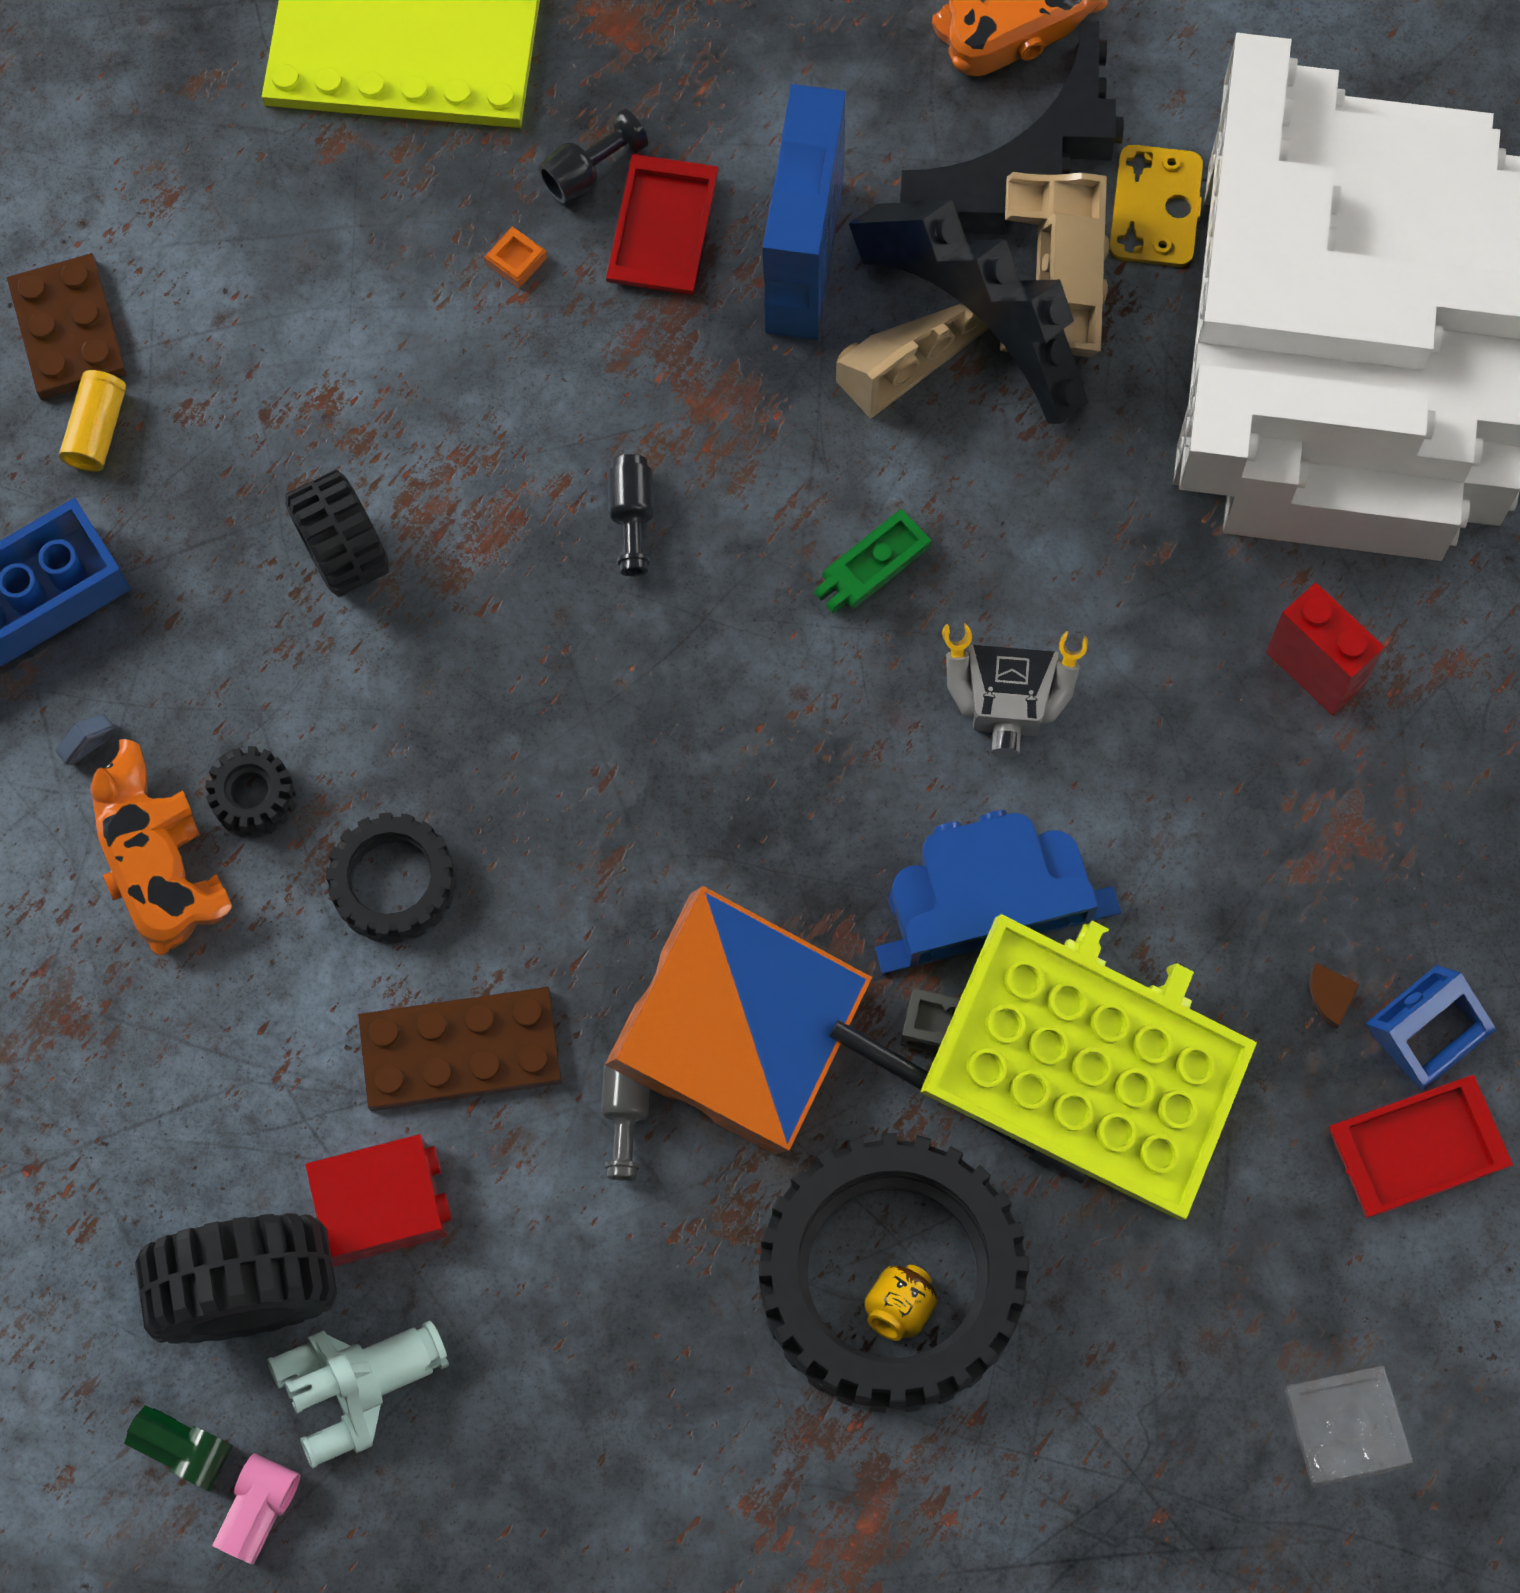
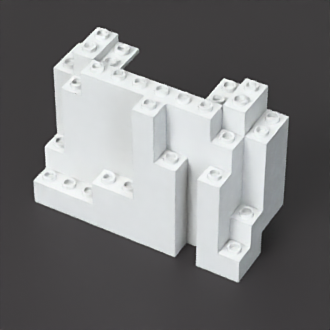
[1173,33,1520,561]

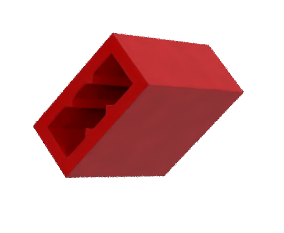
[1266,582,1385,716]
[305,1134,453,1266]

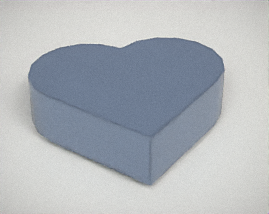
[56,714,115,765]

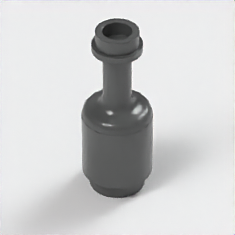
[601,1051,651,1181]

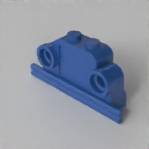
[875,810,1121,975]

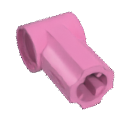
[212,1453,301,1565]

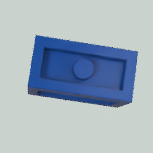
[1365,965,1496,1091]

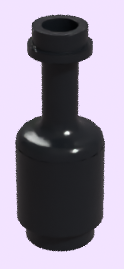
[607,454,654,577]

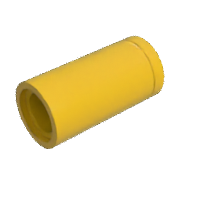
[59,370,127,472]

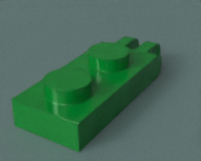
[814,508,932,614]

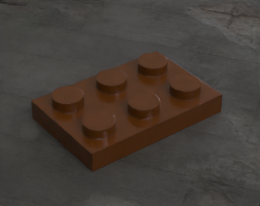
[7,253,127,400]

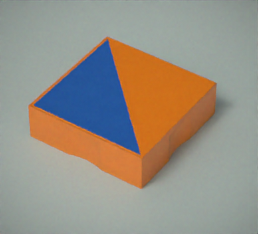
[605,886,872,1155]

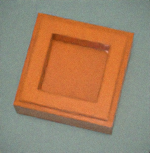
[484,226,547,289]

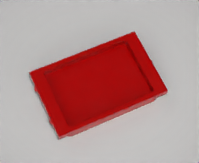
[606,154,719,295]
[1328,1074,1513,1219]

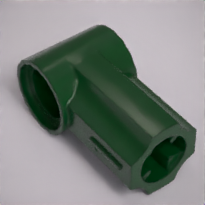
[124,1405,233,1491]

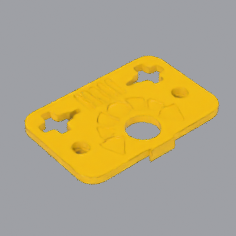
[1109,145,1203,267]

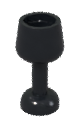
[538,109,649,203]

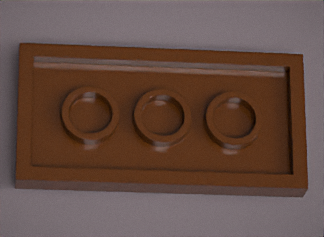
[358,987,562,1111]

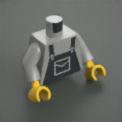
[942,622,1088,757]

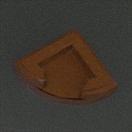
[1309,963,1359,1029]

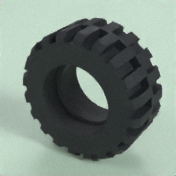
[135,1213,338,1344]

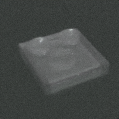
[1285,1366,1413,1488]

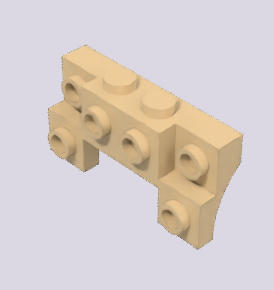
[1000,172,1109,357]

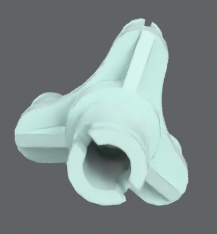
[267,1320,449,1469]

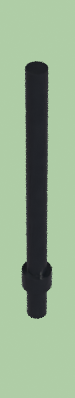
[828,1019,1088,1184]

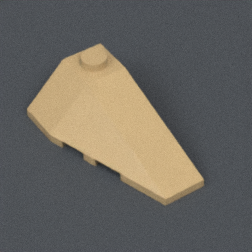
[836,303,989,419]

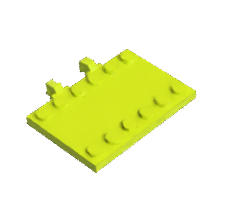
[262,0,540,128]
[920,914,1257,1221]

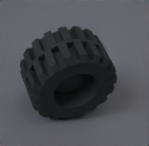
[286,469,389,598]

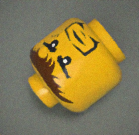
[865,1265,938,1341]

